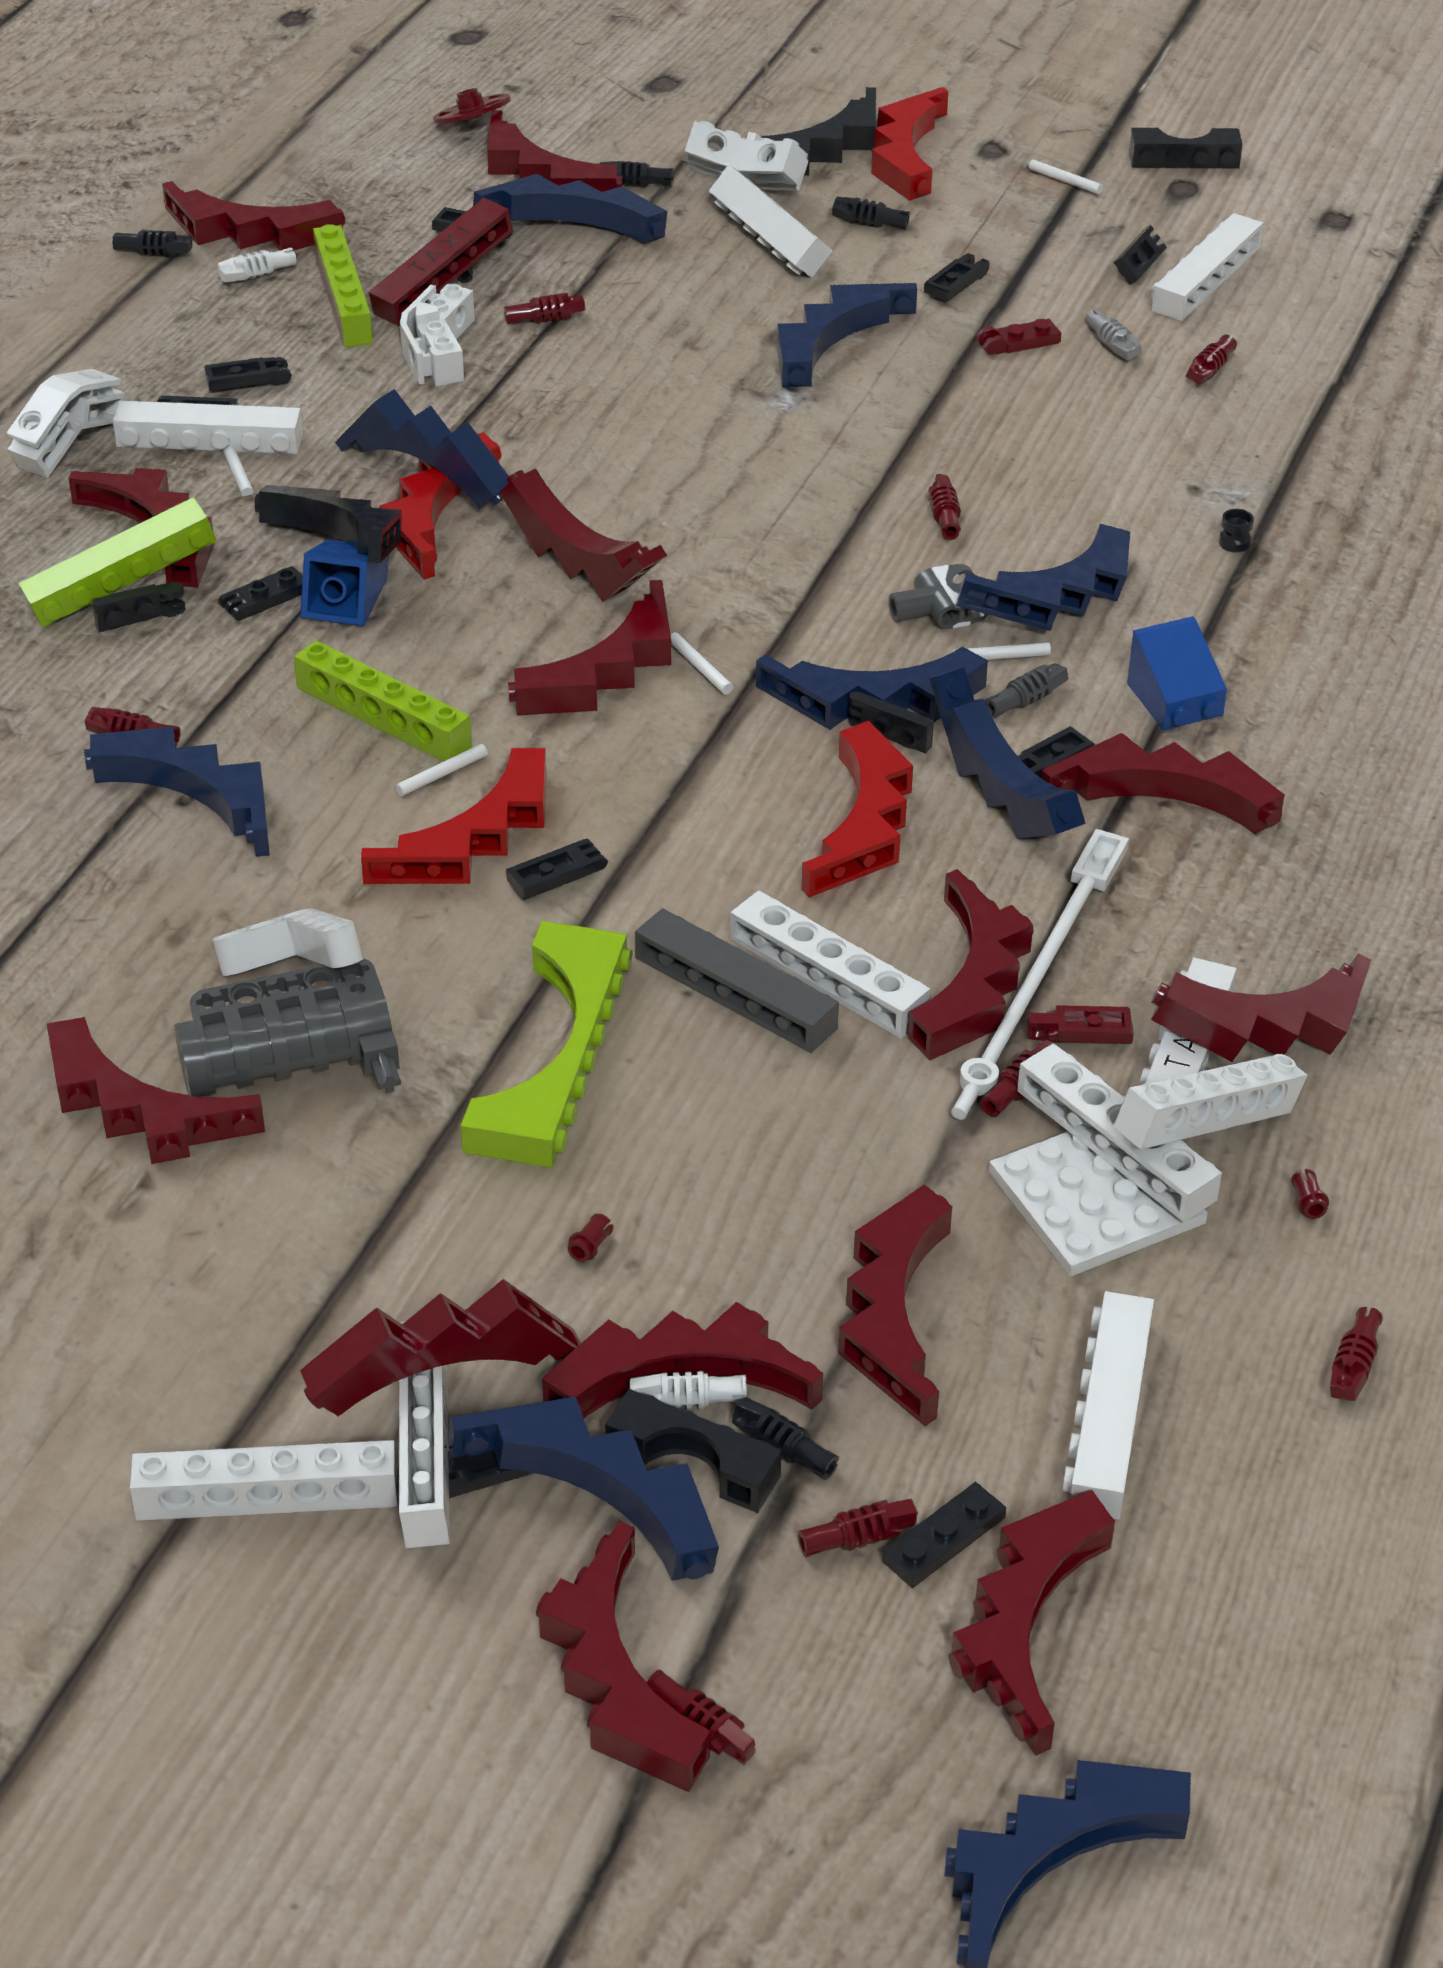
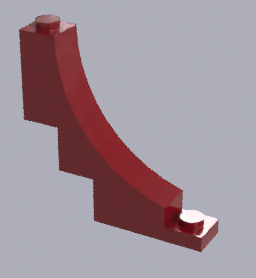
[487,110,623,192]
[162,181,345,251]
[500,468,667,602]
[508,580,671,716]
[1041,733,1285,834]
[1151,953,1371,1062]
[838,1185,952,1426]
[300,1279,581,1417]

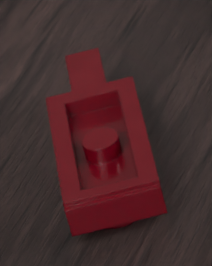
[1026,1005,1134,1044]

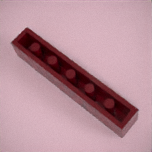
[368,198,513,327]

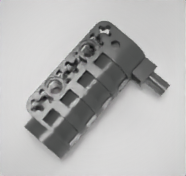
[174,959,401,1097]

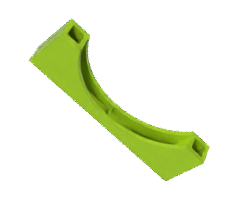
[461,920,633,1168]

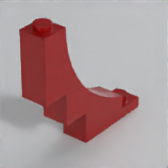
[871,87,949,201]
[379,432,502,580]
[801,721,913,898]
[361,748,547,884]

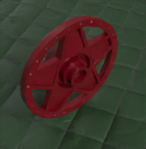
[433,88,511,124]

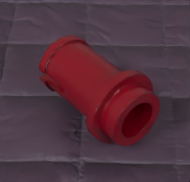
[1291,1169,1329,1219]
[568,1213,614,1262]

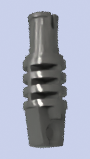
[984,663,1069,718]

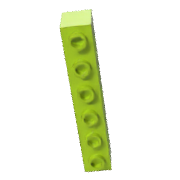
[294,640,472,761]

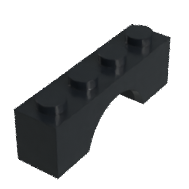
[1129,128,1243,169]
[605,1389,782,1513]

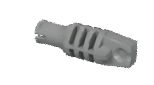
[1085,309,1142,361]

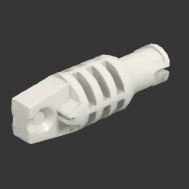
[217,247,297,282]
[629,1371,747,1410]

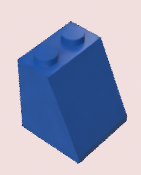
[301,539,389,626]
[1127,616,1227,730]

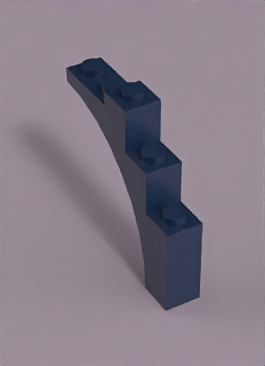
[944,1760,1191,1968]

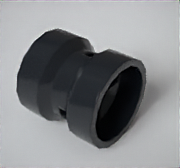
[1219,508,1254,553]

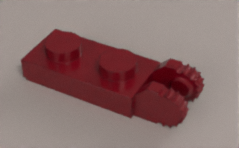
[976,318,1061,355]

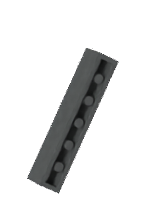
[635,908,839,1053]

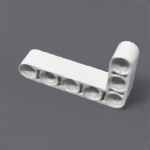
[212,908,364,976]

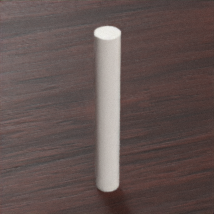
[1029,159,1103,195]
[222,444,254,496]
[671,632,733,695]
[951,642,1051,660]
[395,744,488,797]

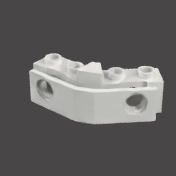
[681,121,809,191]
[400,284,475,386]
[7,369,125,478]

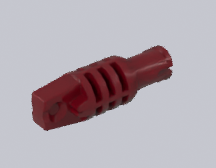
[504,292,585,324]
[1186,334,1237,385]
[928,474,961,540]
[84,707,181,746]
[981,1039,1053,1117]
[1330,1307,1383,1401]
[798,1498,918,1558]
[646,1669,756,1765]

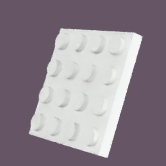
[988,1131,1208,1277]

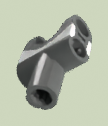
[888,564,989,629]

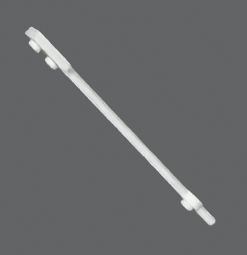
[951,829,1129,1120]

